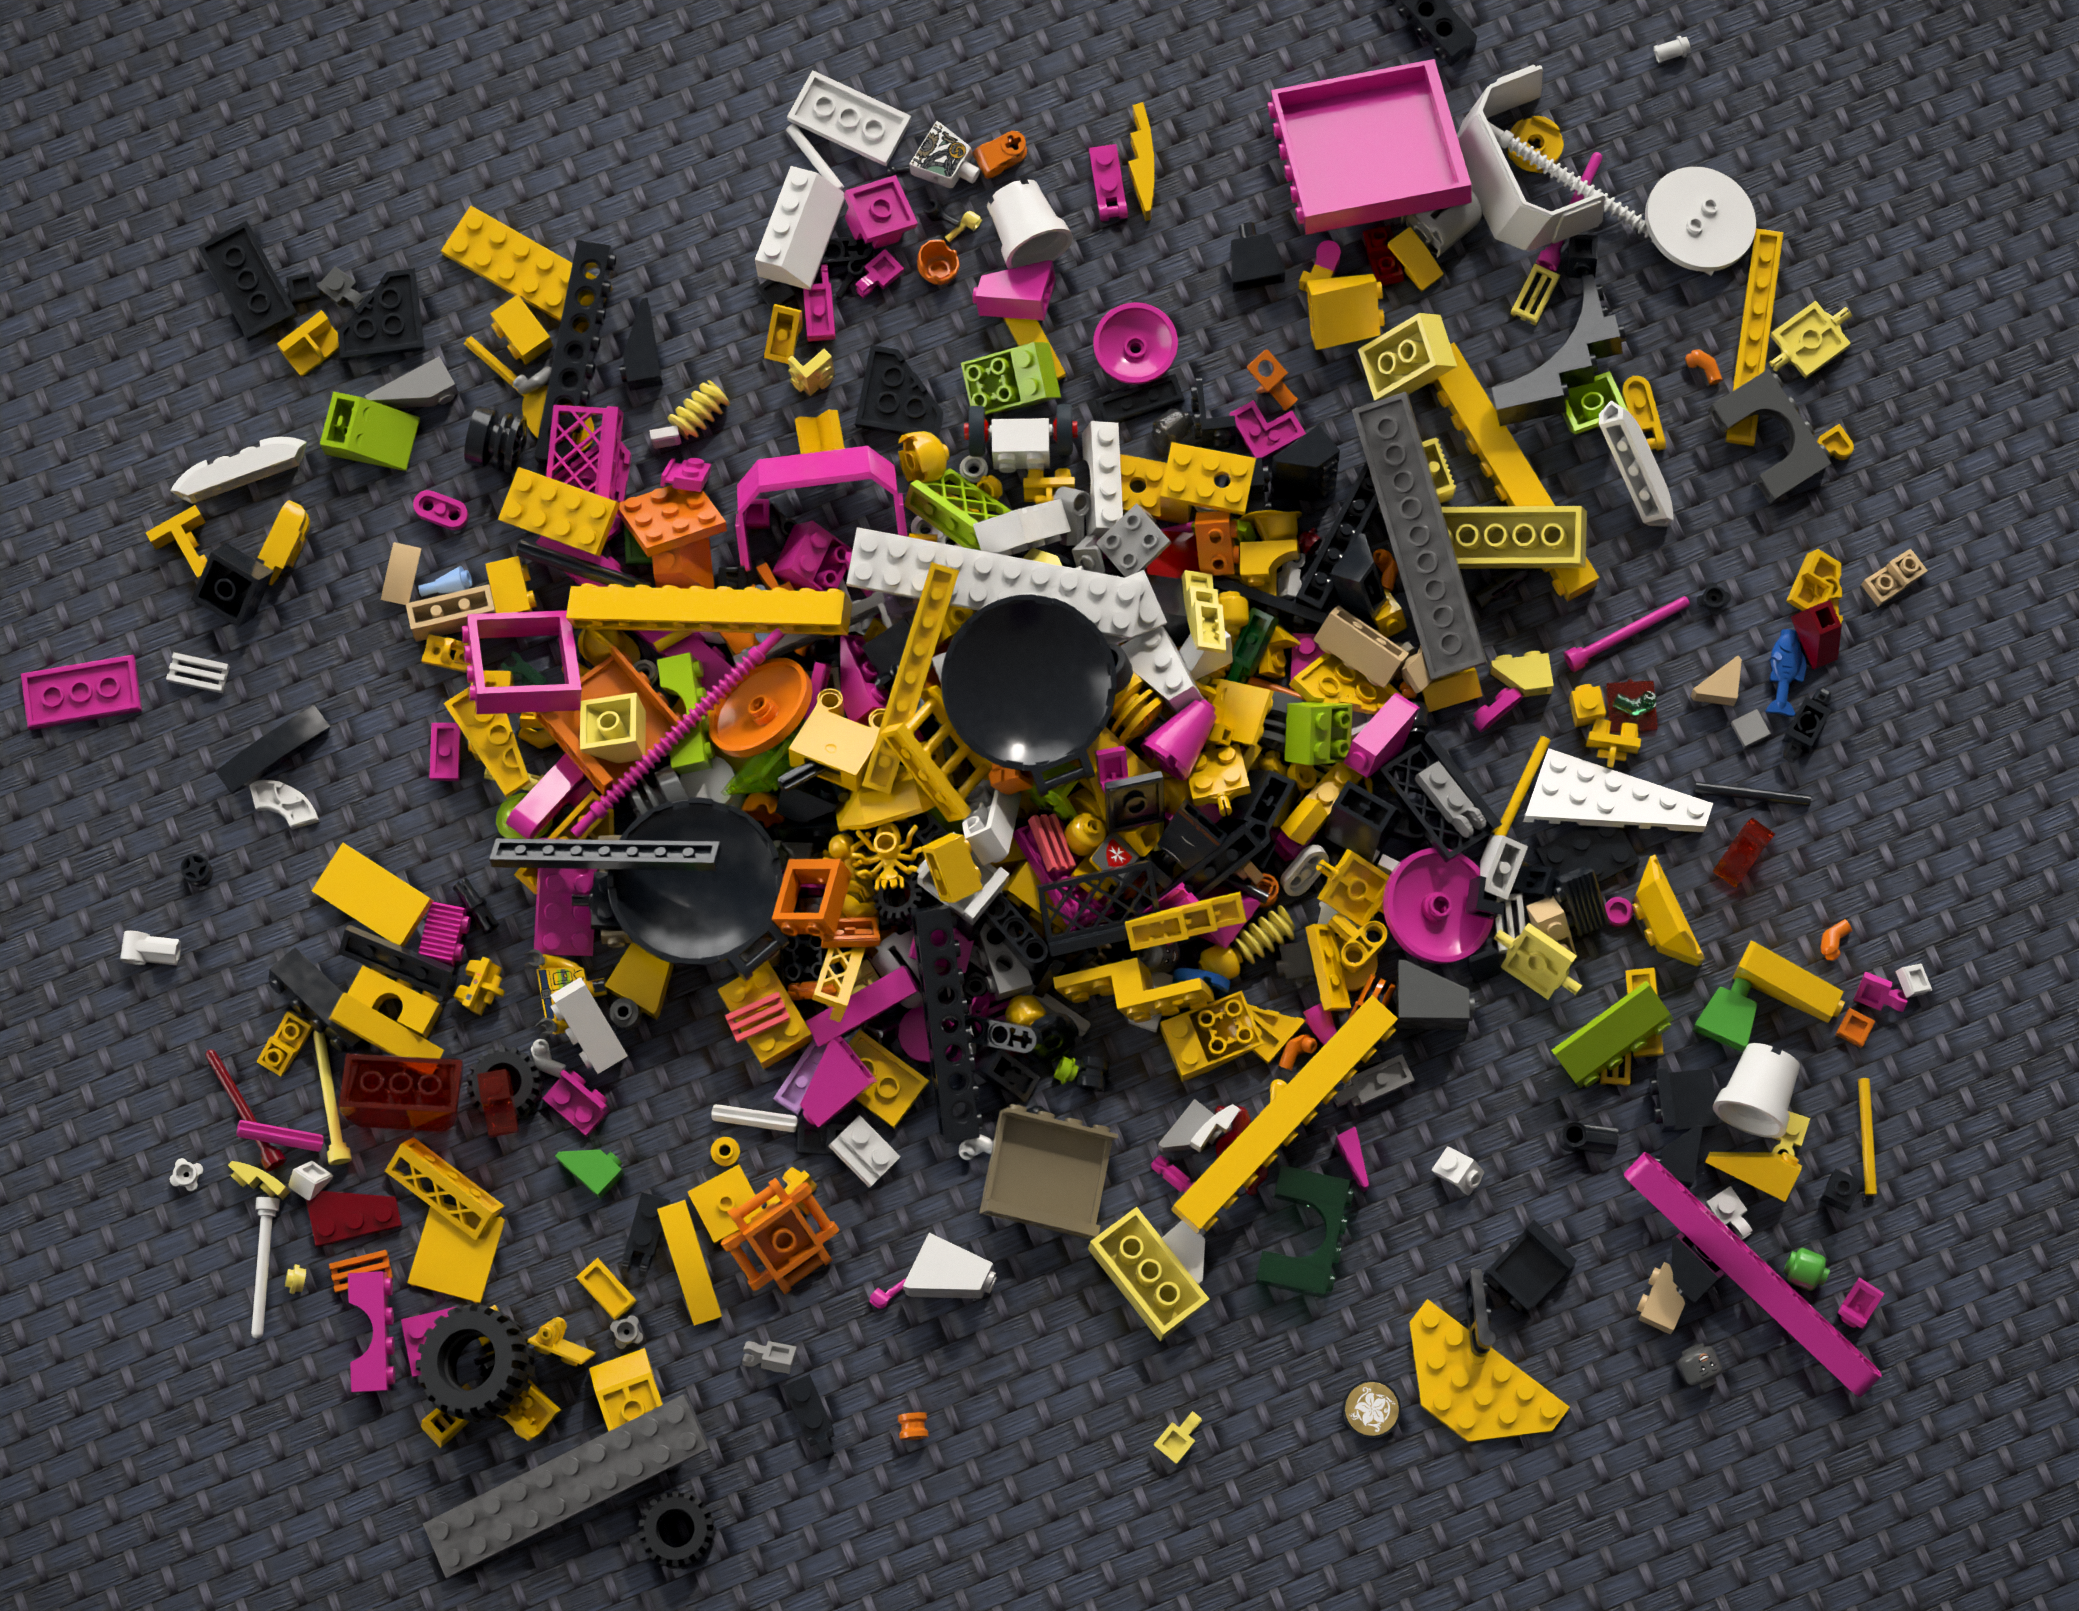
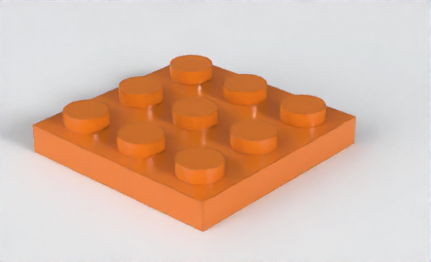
[617,485,727,557]

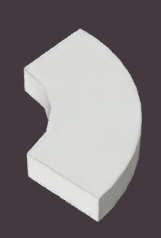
[249,780,320,830]

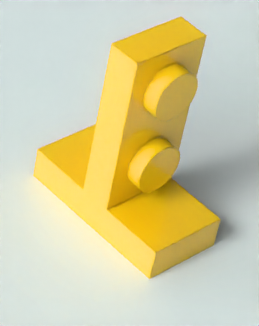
[145,505,207,580]

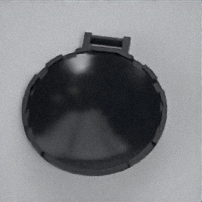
[941,594,1117,797]
[607,797,790,981]

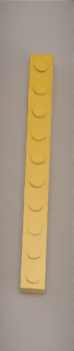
[1429,343,1599,602]
[566,583,852,635]
[1171,995,1398,1234]

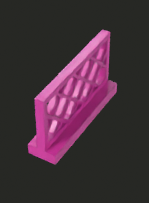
[546,405,624,501]

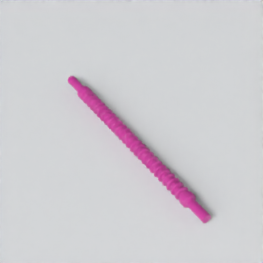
[571,628,785,838]

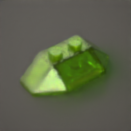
[720,719,804,796]

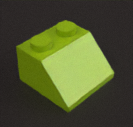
[1562,371,1628,434]

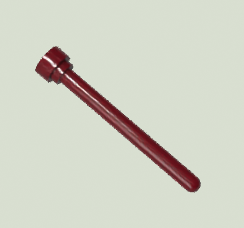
[205,1049,287,1172]

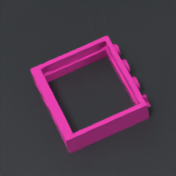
[462,611,582,714]

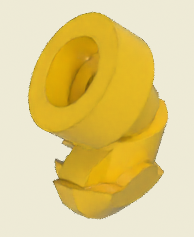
[1259,750,1317,791]

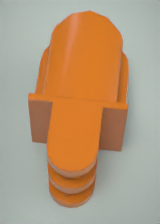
[1347,973,1397,1021]

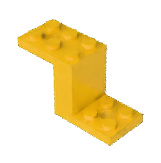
[1120,442,1256,524]

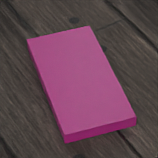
[21,655,142,730]

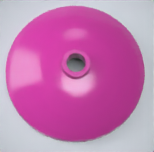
[1093,303,1178,384]

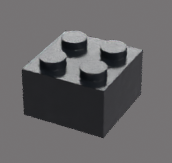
[191,543,274,627]

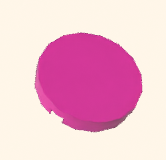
[898,1006,954,1063]

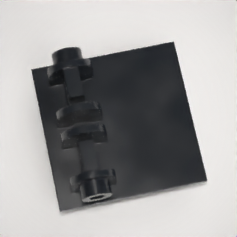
[862,617,934,694]

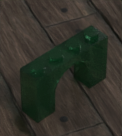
[1256,1165,1354,1299]

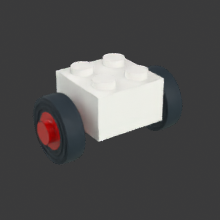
[964,404,1078,473]

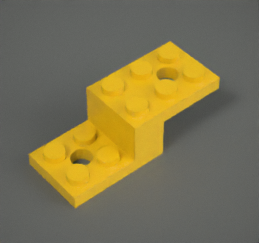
[1053,958,1215,1023]

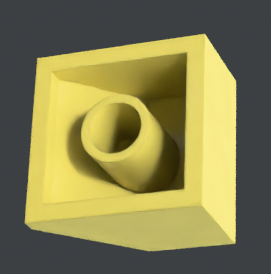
[580,693,646,763]

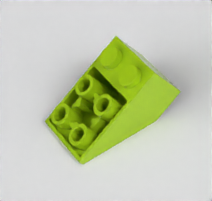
[961,342,1061,415]
[320,392,420,471]

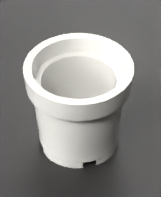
[987,180,1073,269]
[1713,1043,1800,1138]

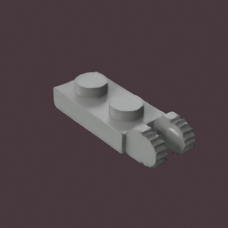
[1415,761,1486,838]

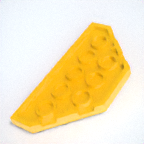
[1409,1299,1570,1443]

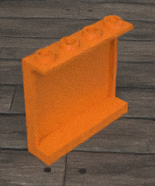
[533,645,684,797]

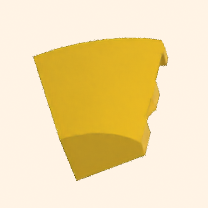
[1786,549,1843,623]

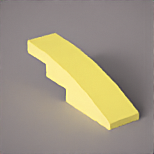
[1182,570,1226,654]

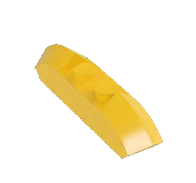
[1281,762,1365,845]

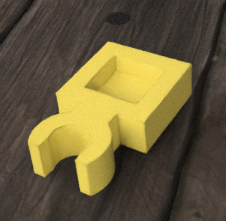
[1772,1111,1810,1156]

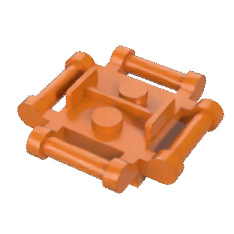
[721,1178,839,1295]

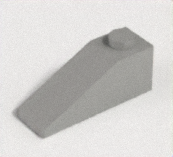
[365,356,459,408]

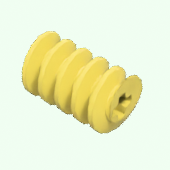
[668,380,730,440]
[1233,905,1295,964]

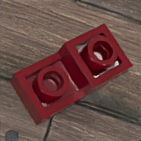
[1363,225,1404,286]

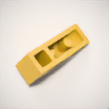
[1705,1152,1802,1202]

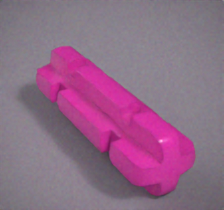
[1151,1155,1195,1194]

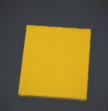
[407,1203,506,1303]

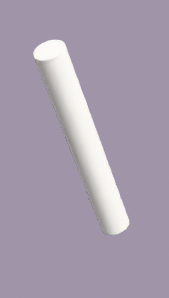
[786,123,844,190]

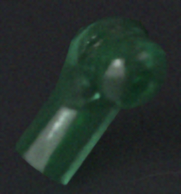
[1613,691,1657,716]

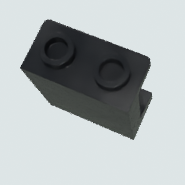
[1484,1220,1577,1315]

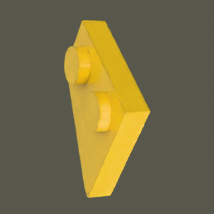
[1247,1004,1305,1064]

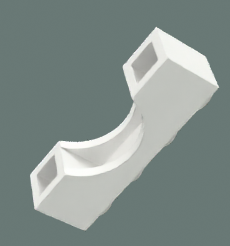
[1082,421,1123,538]

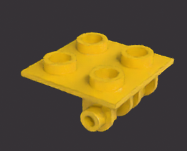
[527,1317,596,1366]

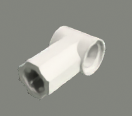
[120,931,181,965]

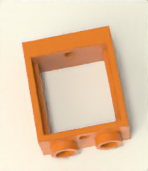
[772,859,852,936]

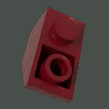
[1790,600,1842,670]

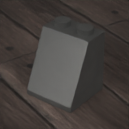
[1396,960,1475,1030]

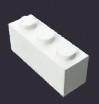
[550,977,628,1074]

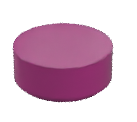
[1605,897,1633,927]

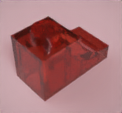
[1712,818,1775,888]
[477,1069,519,1137]

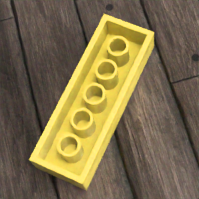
[1441,506,1587,569]

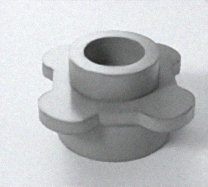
[610,1316,643,1349]

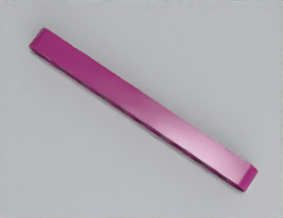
[1624,1152,1882,1397]

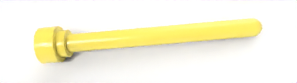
[313,1030,352,1165]

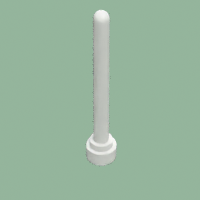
[251,1197,280,1339]

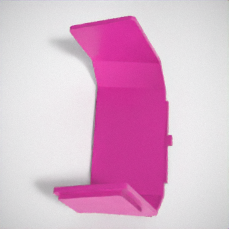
[735,446,908,571]

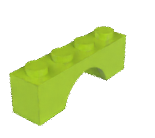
[657,652,715,776]

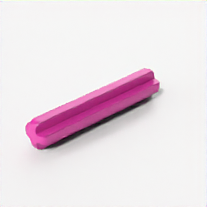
[236,1120,324,1152]

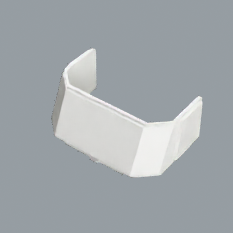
[1457,65,1605,251]

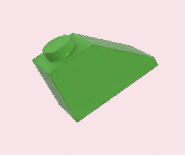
[555,1150,624,1200]

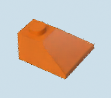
[652,537,715,589]

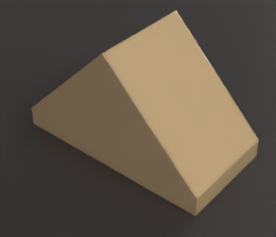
[1690,656,1742,706]

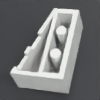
[1120,626,1204,713]

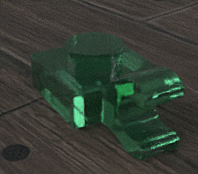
[501,652,549,686]

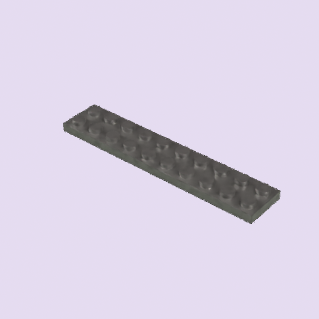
[1352,392,1487,681]
[423,1394,710,1578]

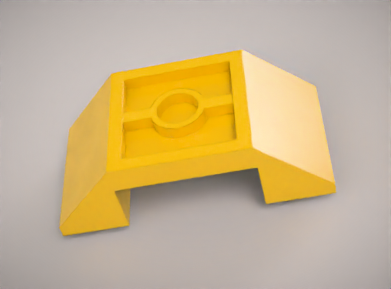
[589,1348,663,1431]

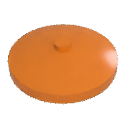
[709,658,812,758]

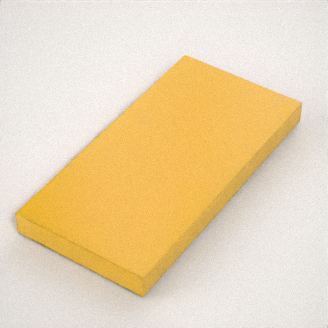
[312,843,434,947]

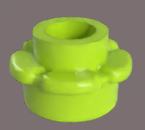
[1054,1056,1079,1084]

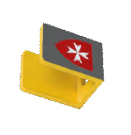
[1071,832,1140,901]

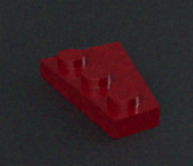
[306,1191,403,1248]

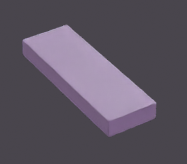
[773,1038,828,1115]

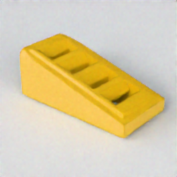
[421,1383,472,1448]

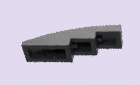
[216,705,331,794]

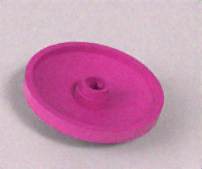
[1383,848,1494,964]

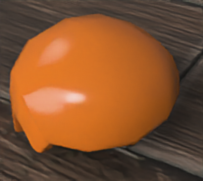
[917,240,960,285]
[740,791,785,828]

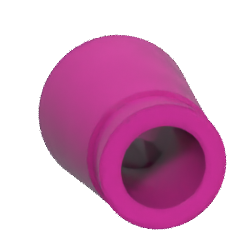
[1303,1003,1337,1046]

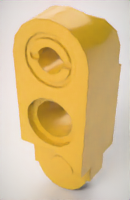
[257,500,311,585]

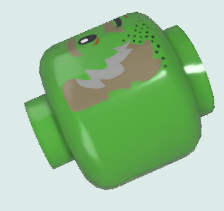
[1783,1248,1830,1291]

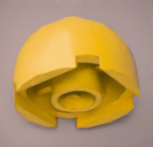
[898,431,950,483]

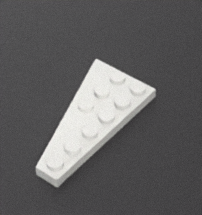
[1523,748,1713,832]

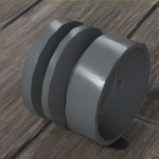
[1257,691,1306,758]
[629,765,688,818]

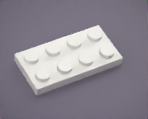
[787,70,912,167]

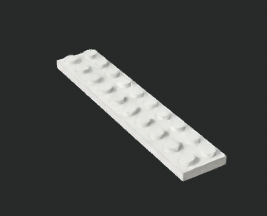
[846,527,1143,639]

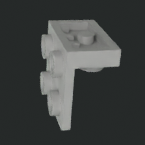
[1096,503,1171,577]

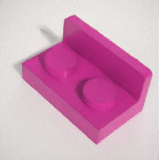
[542,1069,610,1137]

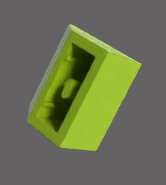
[1285,702,1353,765]

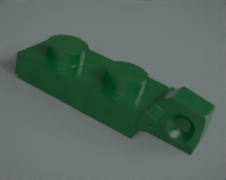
[1227,607,1279,684]

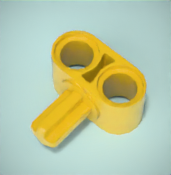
[1328,913,1388,973]

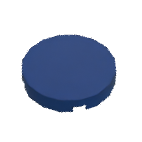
[1172,968,1230,997]

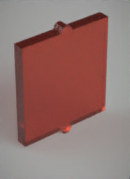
[1606,679,1658,733]

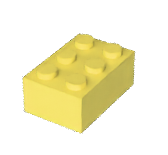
[1358,313,1457,401]

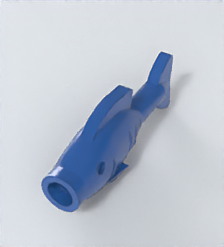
[1765,629,1806,718]

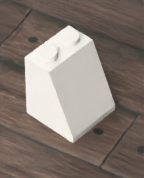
[903,1233,997,1298]

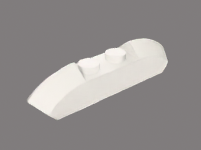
[1599,401,1673,526]
[170,437,307,504]

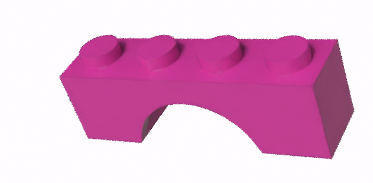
[348,1271,396,1392]

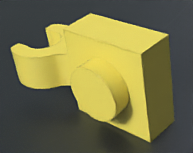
[1154,1411,1202,1464]

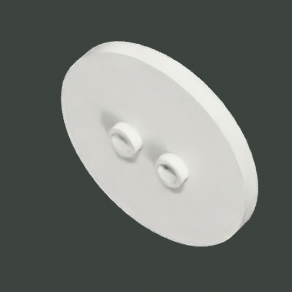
[1645,167,1756,272]

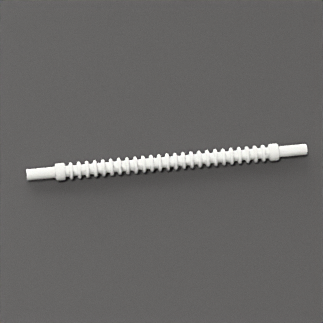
[1488,122,1714,276]

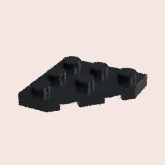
[337,268,425,361]
[855,345,944,439]

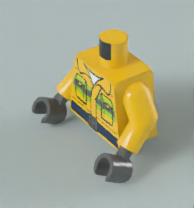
[524,949,607,1039]

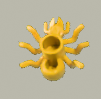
[852,822,923,891]
[822,832,880,903]

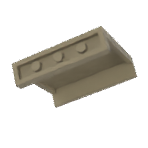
[979,1104,1118,1240]

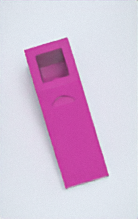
[840,635,889,727]

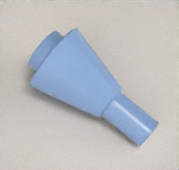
[419,566,472,596]

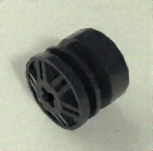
[464,406,527,474]

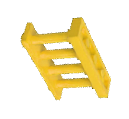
[880,685,992,822]

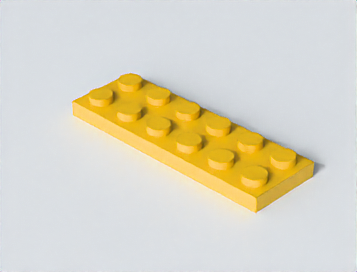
[441,206,613,333]

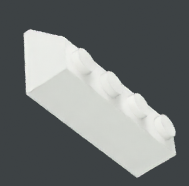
[755,166,845,290]

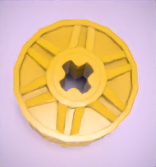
[1107,671,1166,745]

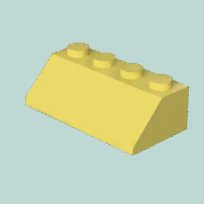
[1088,1207,1210,1341]

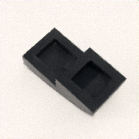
[795,1123,849,1156]

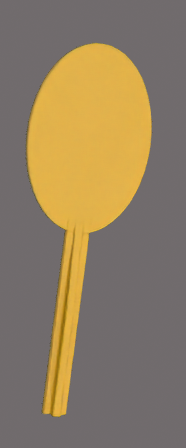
[464,336,595,452]

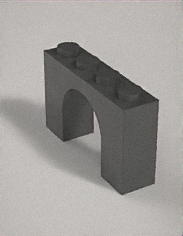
[1707,369,1831,504]

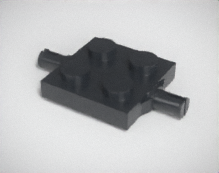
[571,872,623,931]

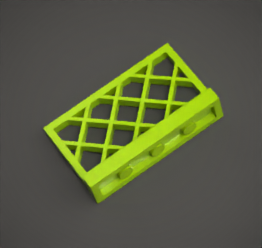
[904,468,1012,551]

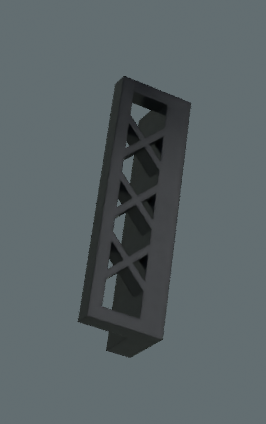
[338,925,458,997]

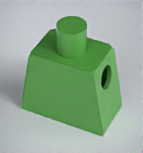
[1692,978,1757,1053]

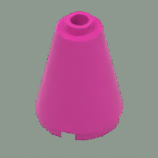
[1140,699,1217,781]

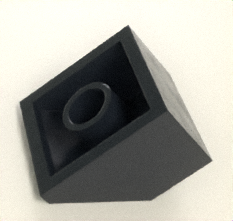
[1672,1232,1726,1303]

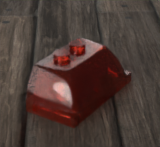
[339,1054,463,1132]

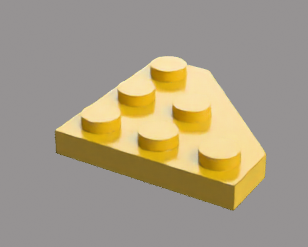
[1289,652,1404,715]

